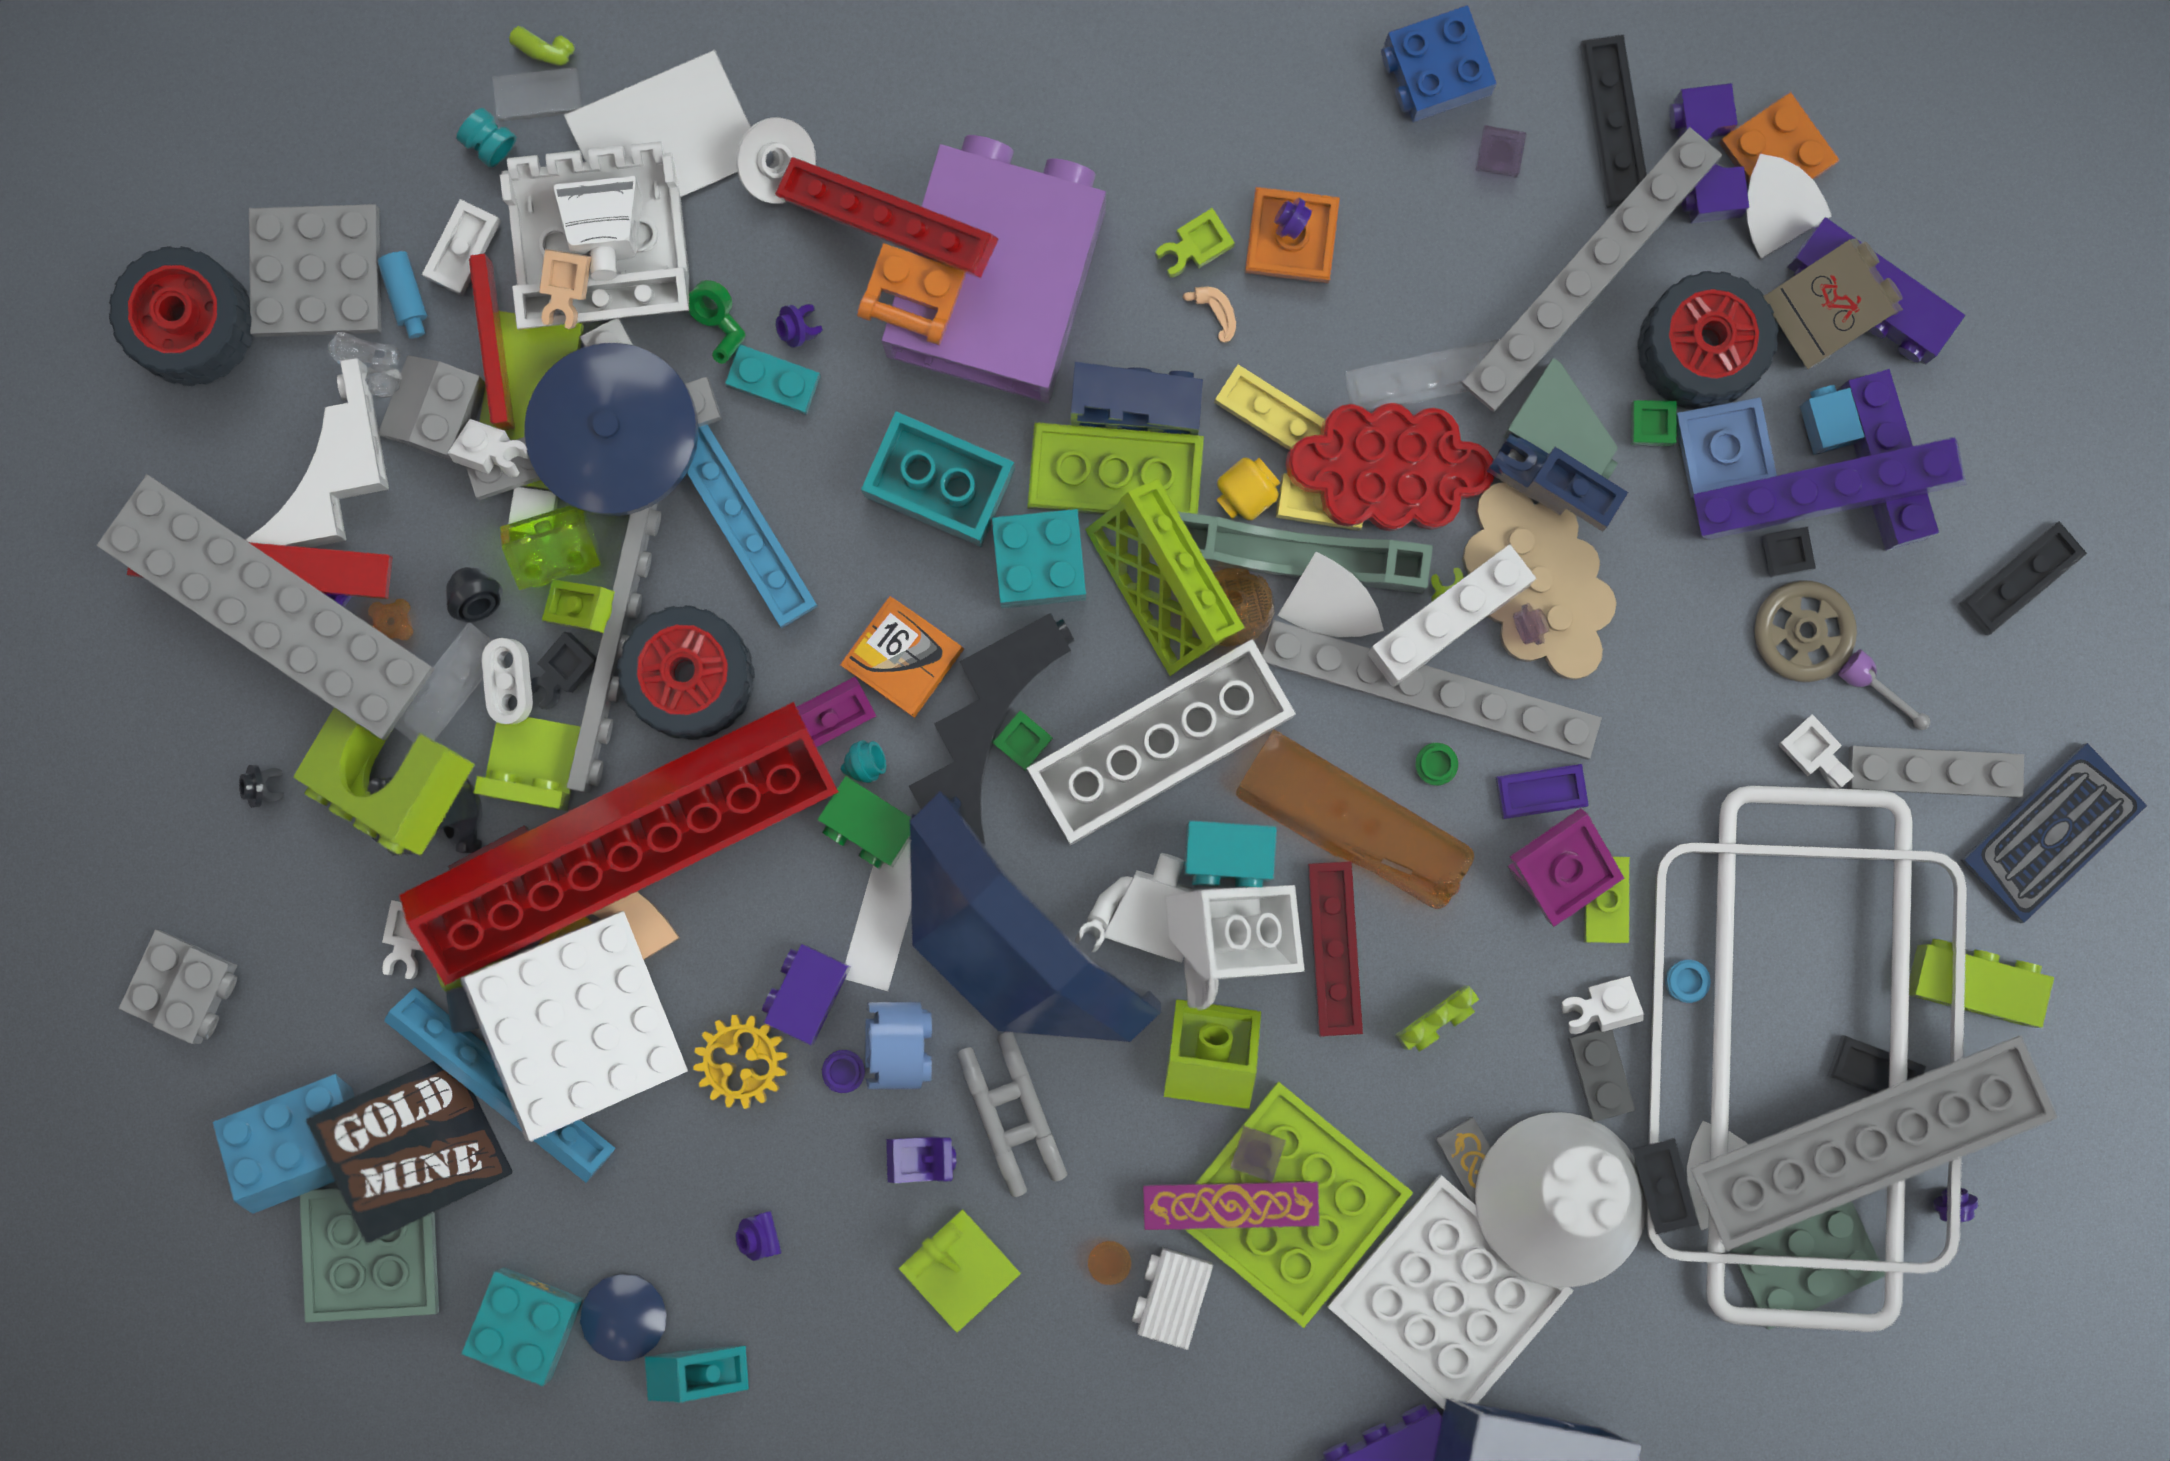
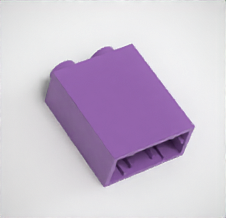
[882,135,1106,404]

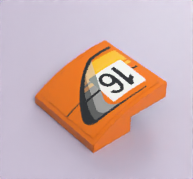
[840,596,964,718]

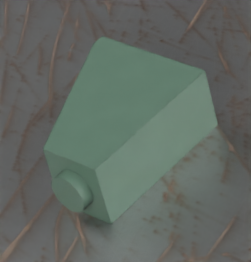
[1503,358,1618,479]

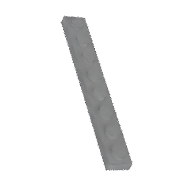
[1462,127,1722,413]
[567,503,661,794]
[1262,620,1602,760]

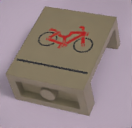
[1763,238,1903,369]

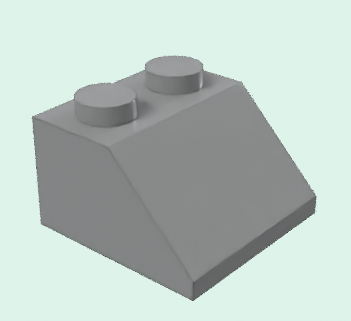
[378,355,485,464]

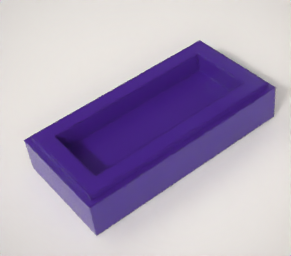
[1496,764,1589,820]

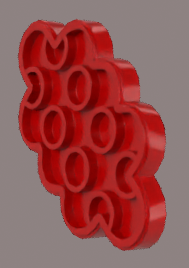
[1285,403,1494,531]

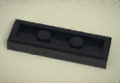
[1959,521,2087,636]

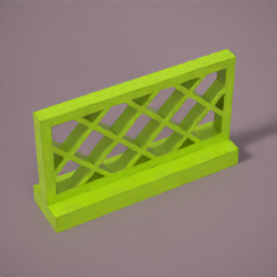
[1085,479,1245,676]

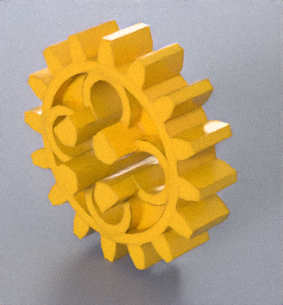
[693,1015,789,1109]

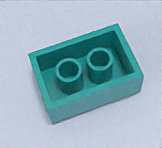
[861,411,1015,547]

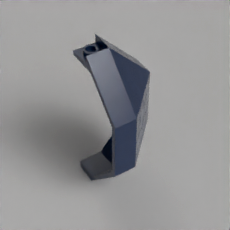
[909,791,1161,1042]

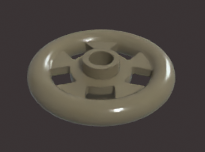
[1754,580,1857,682]

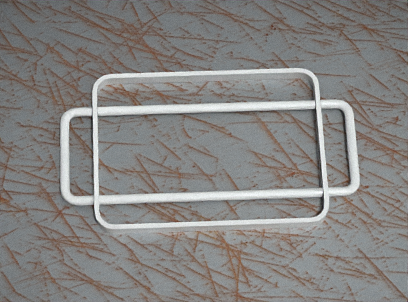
[1646,786,1966,1332]

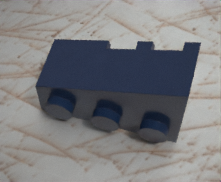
[1071,362,1203,435]

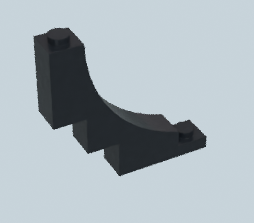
[909,613,1074,846]

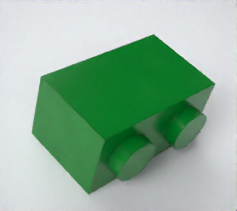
[817,776,911,869]

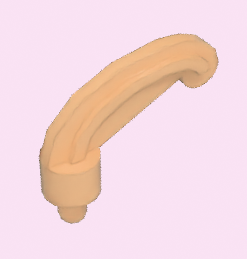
[1183,286,1236,343]

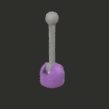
[1838,649,1931,730]

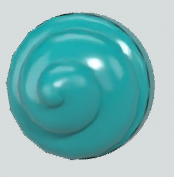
[840,740,887,783]

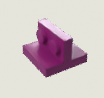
[1507,808,1624,927]

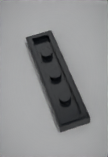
[1580,34,1647,208]

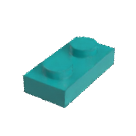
[725,344,821,415]

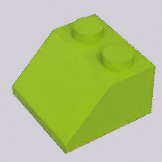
[1163,999,1261,1109]

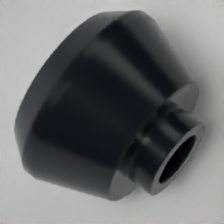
[446,567,503,623]

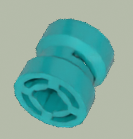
[456,108,517,168]

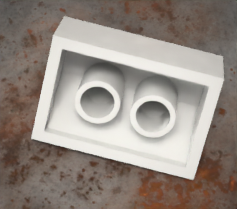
[1165,885,1304,980]

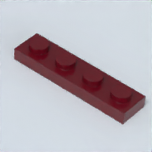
[1308,861,1363,1037]

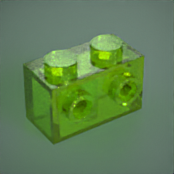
[500,505,601,590]

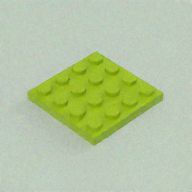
[1185,1081,1413,1328]

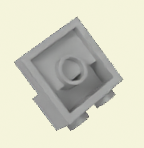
[119,930,237,1044]

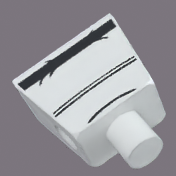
[554,176,642,281]

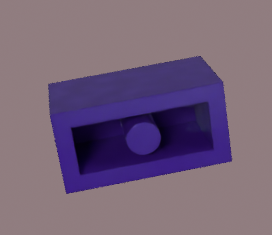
[761,944,851,1045]

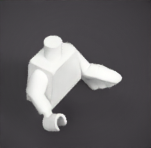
[1075,853,1219,1010]

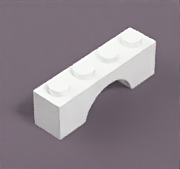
[1367,544,1536,688]

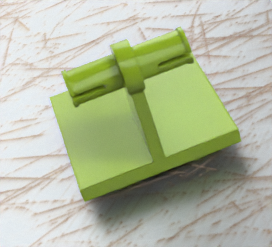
[898,1209,1021,1333]

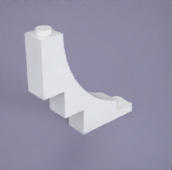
[245,358,389,548]

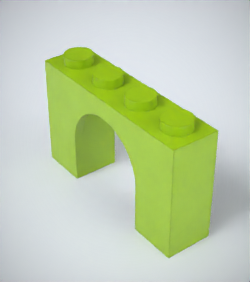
[293,707,475,856]

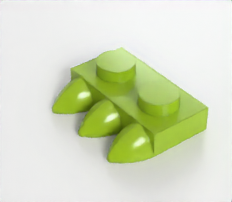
[1395,985,1479,1052]

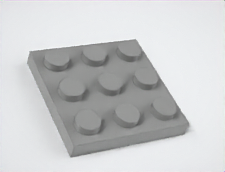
[249,204,381,337]

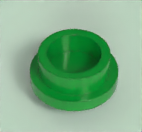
[1415,743,1458,786]

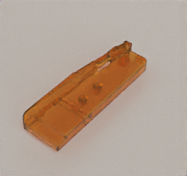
[1236,729,1474,909]

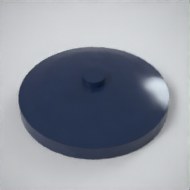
[524,343,699,516]

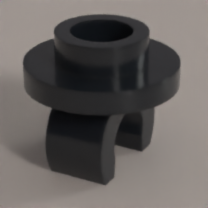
[239,765,284,808]

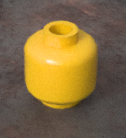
[1216,458,1280,520]

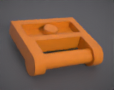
[857,243,966,345]

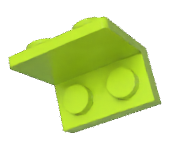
[474,717,581,811]

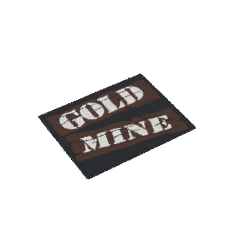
[306,1061,513,1244]

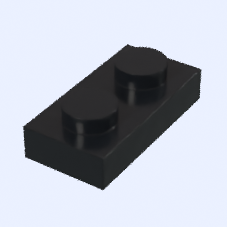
[1632,1138,1699,1235]

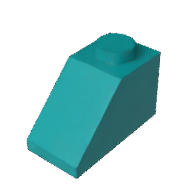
[645,1346,749,1403]

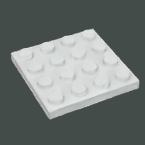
[460,911,688,1141]
[1327,1175,1573,1409]

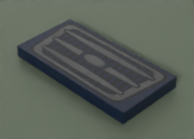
[1961,743,2147,923]

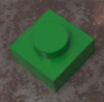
[1631,400,1676,446]
[993,710,1053,771]

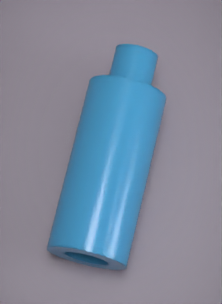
[377,251,427,339]

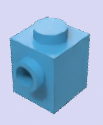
[1800,385,1864,455]

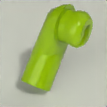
[509,26,575,66]

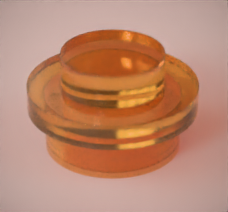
[1088,1241,1131,1285]

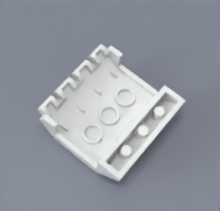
[500,141,689,330]

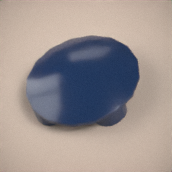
[580,1274,667,1361]

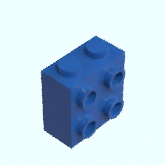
[1381,5,1497,122]

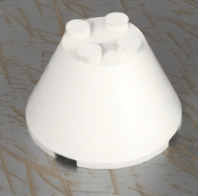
[1475,1112,1647,1288]

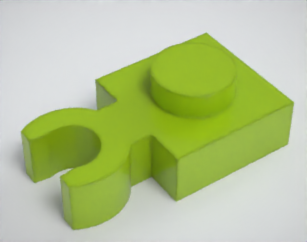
[1155,208,1235,278]

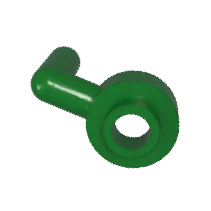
[689,280,746,364]

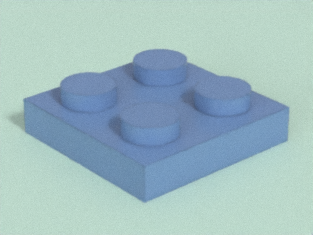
[1676,397,1777,498]

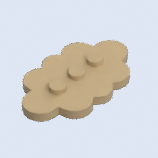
[1462,482,1616,680]

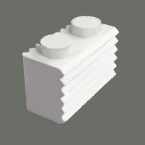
[1132,1247,1213,1350]

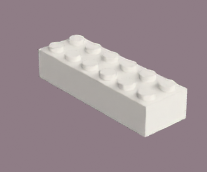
[1027,639,1296,846]

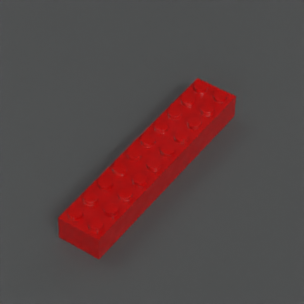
[399,702,838,985]

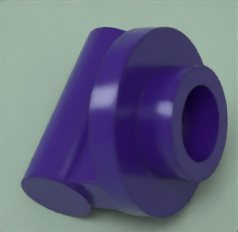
[735,1211,782,1261]

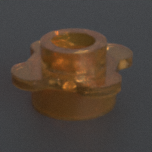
[368,599,414,641]

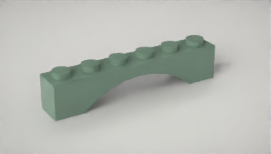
[1178,512,1433,594]

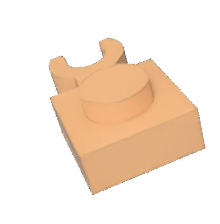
[539,249,591,329]

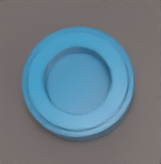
[1665,960,1711,1003]

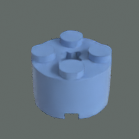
[865,1002,932,1089]

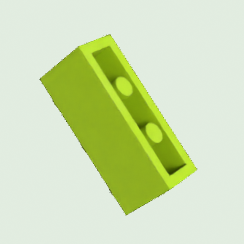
[1909,939,2054,1028]

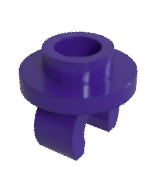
[776,304,823,348]

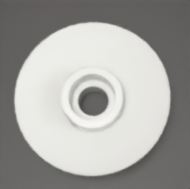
[736,117,816,203]

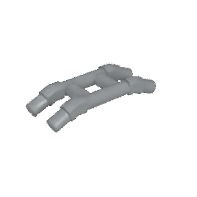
[957,1032,1068,1197]

